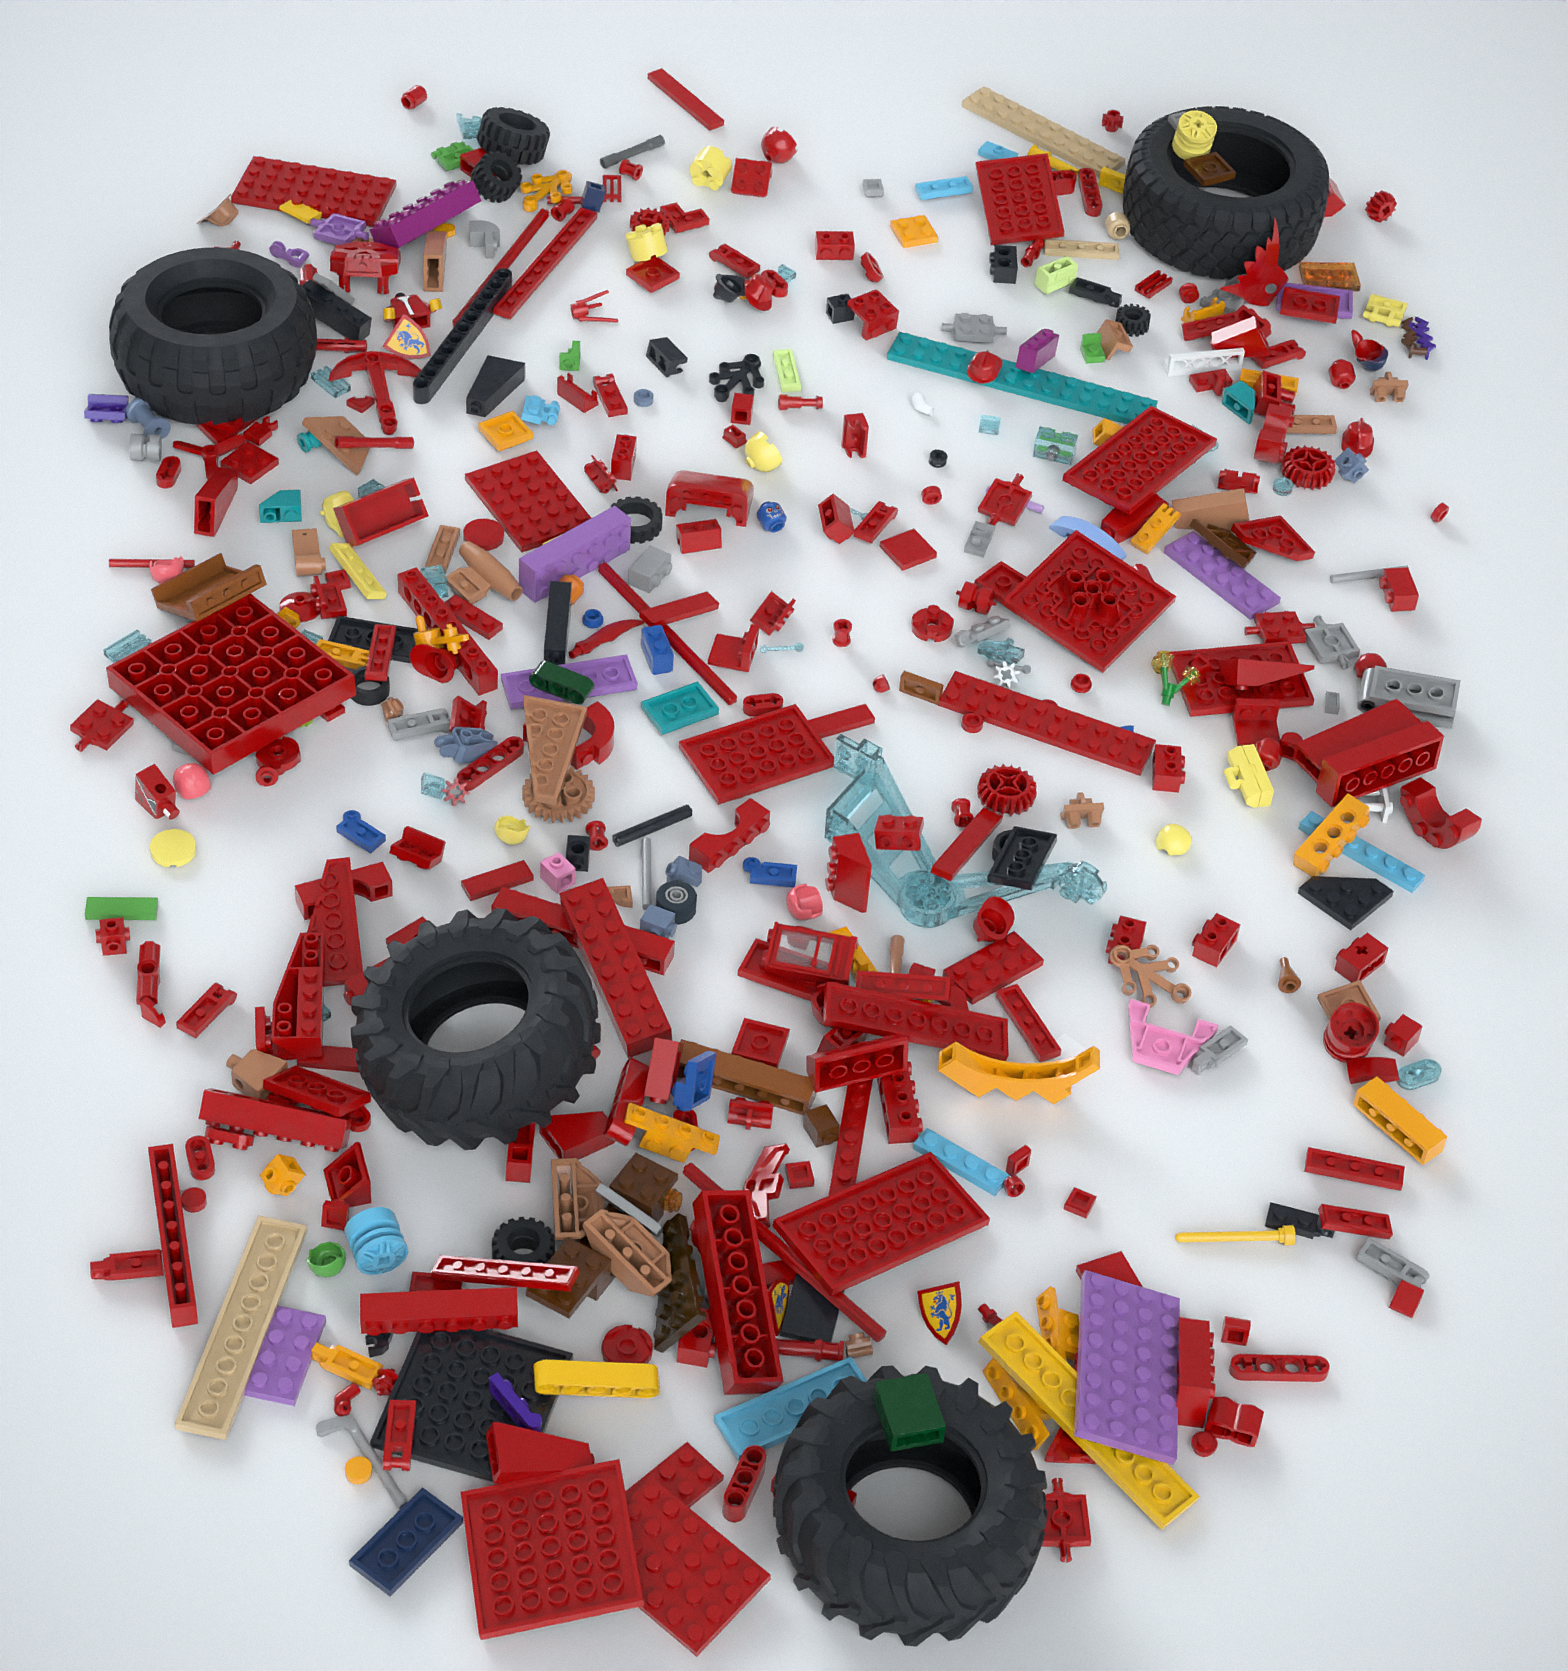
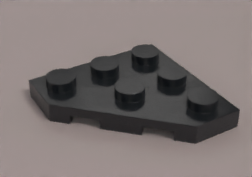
[1298,876,1394,930]

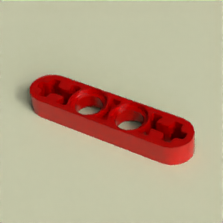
[1078,168,1102,217]
[456,736,524,791]
[1229,1354,1330,1382]

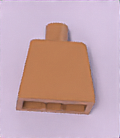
[226,1049,288,1100]

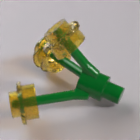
[1151,650,1201,706]

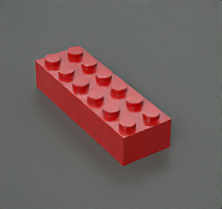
[1316,721,1444,808]

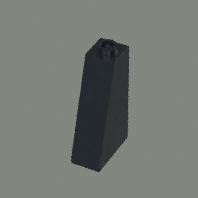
[466,355,525,417]
[544,581,572,665]

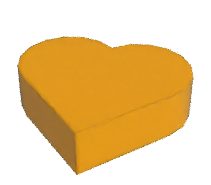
[433,223,456,240]
[277,607,301,628]

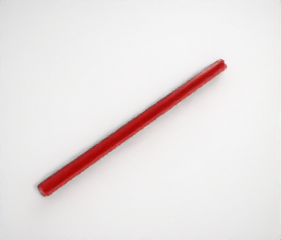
[452,208,549,327]
[598,562,737,705]
[682,1163,887,1342]

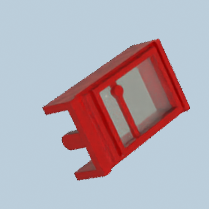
[762,922,858,986]

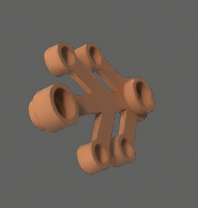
[1110,945,1192,1008]

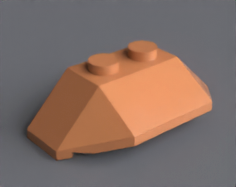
[551,1158,604,1240]
[582,1209,672,1297]

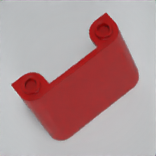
[665,470,754,527]

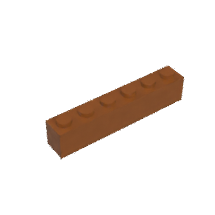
[678,1039,816,1115]

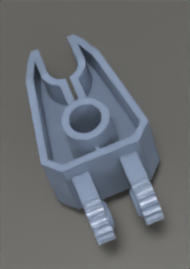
[434,727,498,764]

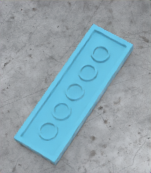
[714,1357,867,1461]

